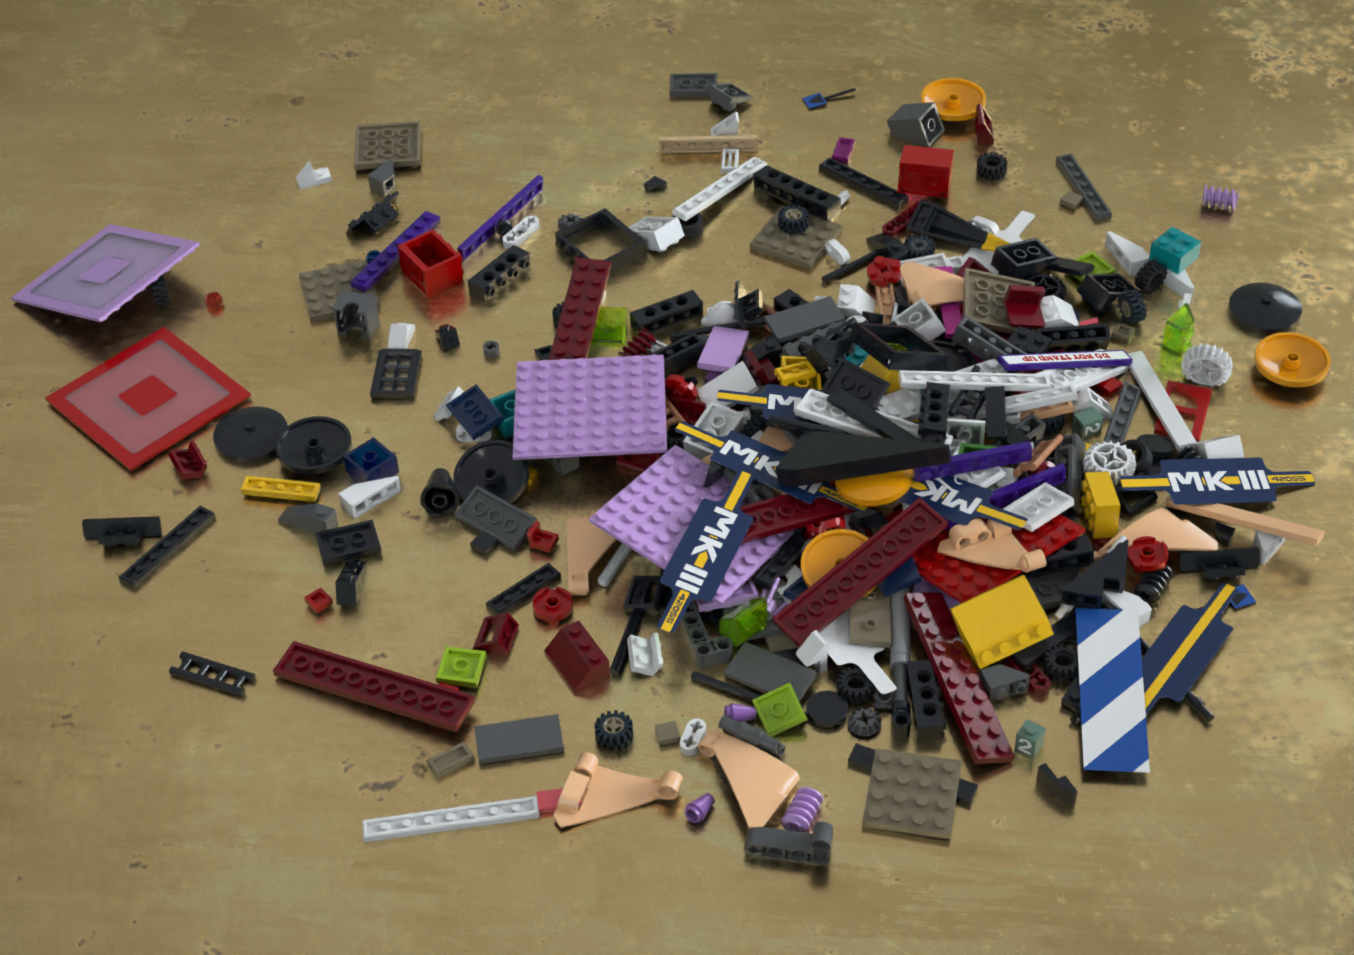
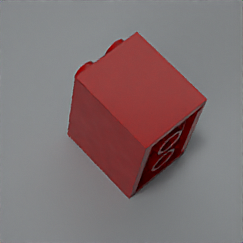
[897,145,954,198]
[397,229,464,299]

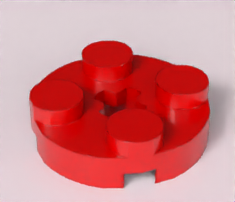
[866,256,902,287]
[665,374,698,402]
[806,515,846,536]
[1127,536,1168,572]
[533,587,573,625]

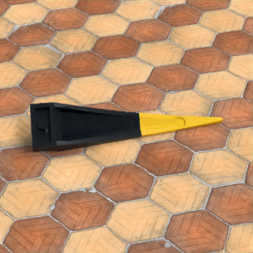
[906,200,1011,252]

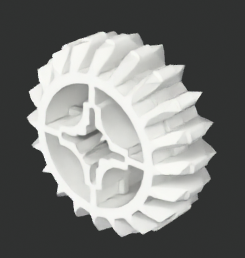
[1181,343,1233,387]
[1082,440,1136,487]

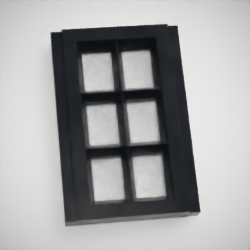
[370,349,422,399]

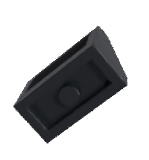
[1115,472,1158,517]

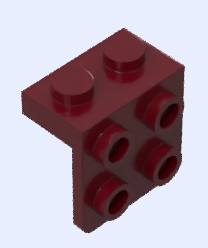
[1003,285,1045,328]

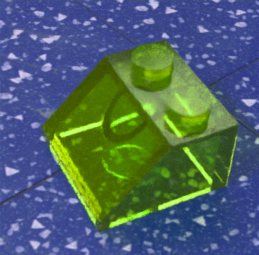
[1161,303,1195,358]
[591,307,629,344]
[719,597,767,647]

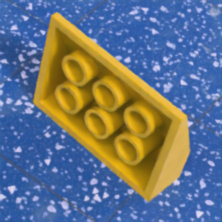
[950,575,1054,669]

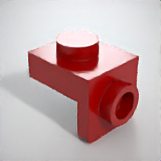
[527,521,559,553]

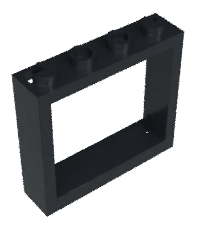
[555,208,646,273]
[850,322,949,371]

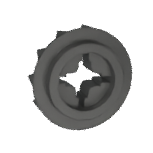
[558,213,584,230]
[848,707,882,736]

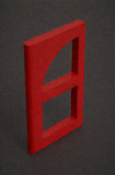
[1154,380,1212,442]

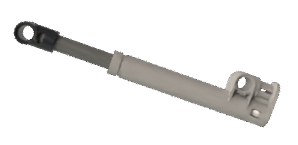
[890,587,911,739]

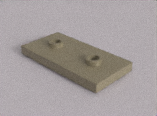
[849,584,891,648]

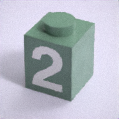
[1072,407,1103,439]
[1015,719,1046,759]

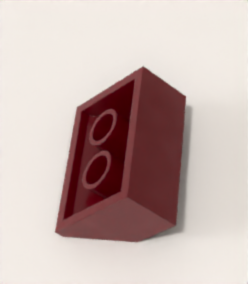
[544,620,610,693]

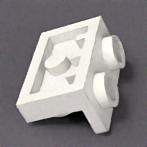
[627,632,663,676]

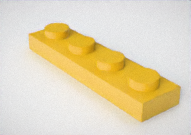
[241,476,321,502]

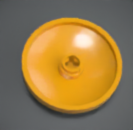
[921,78,986,121]
[1254,332,1331,388]
[835,469,913,506]
[801,529,876,598]

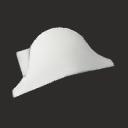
[701,301,748,327]

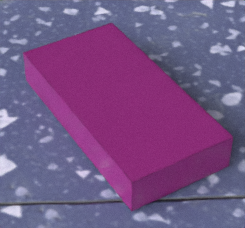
[832,137,855,163]

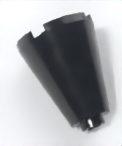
[420,468,459,517]

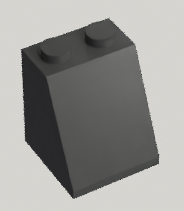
[887,102,945,147]

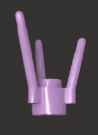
[756,577,788,620]

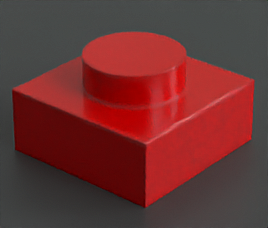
[304,587,333,614]

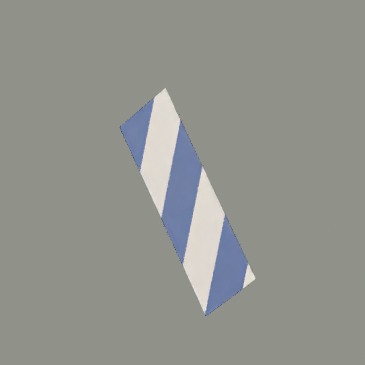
[1076,608,1150,773]

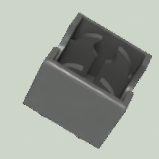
[333,291,380,340]

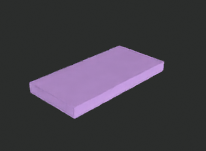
[697,326,749,372]

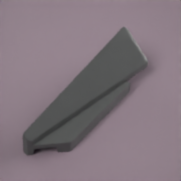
[1054,432,1086,512]

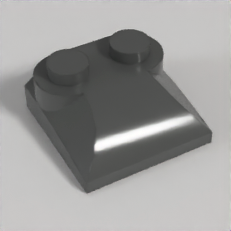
[708,83,753,111]

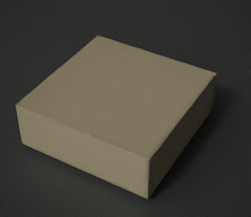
[1060,191,1083,210]
[1111,323,1135,343]
[655,721,680,746]

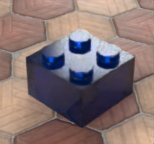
[343,437,399,483]

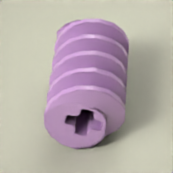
[1202,184,1240,211]
[781,787,823,832]

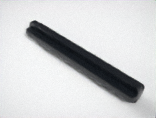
[610,610,642,676]

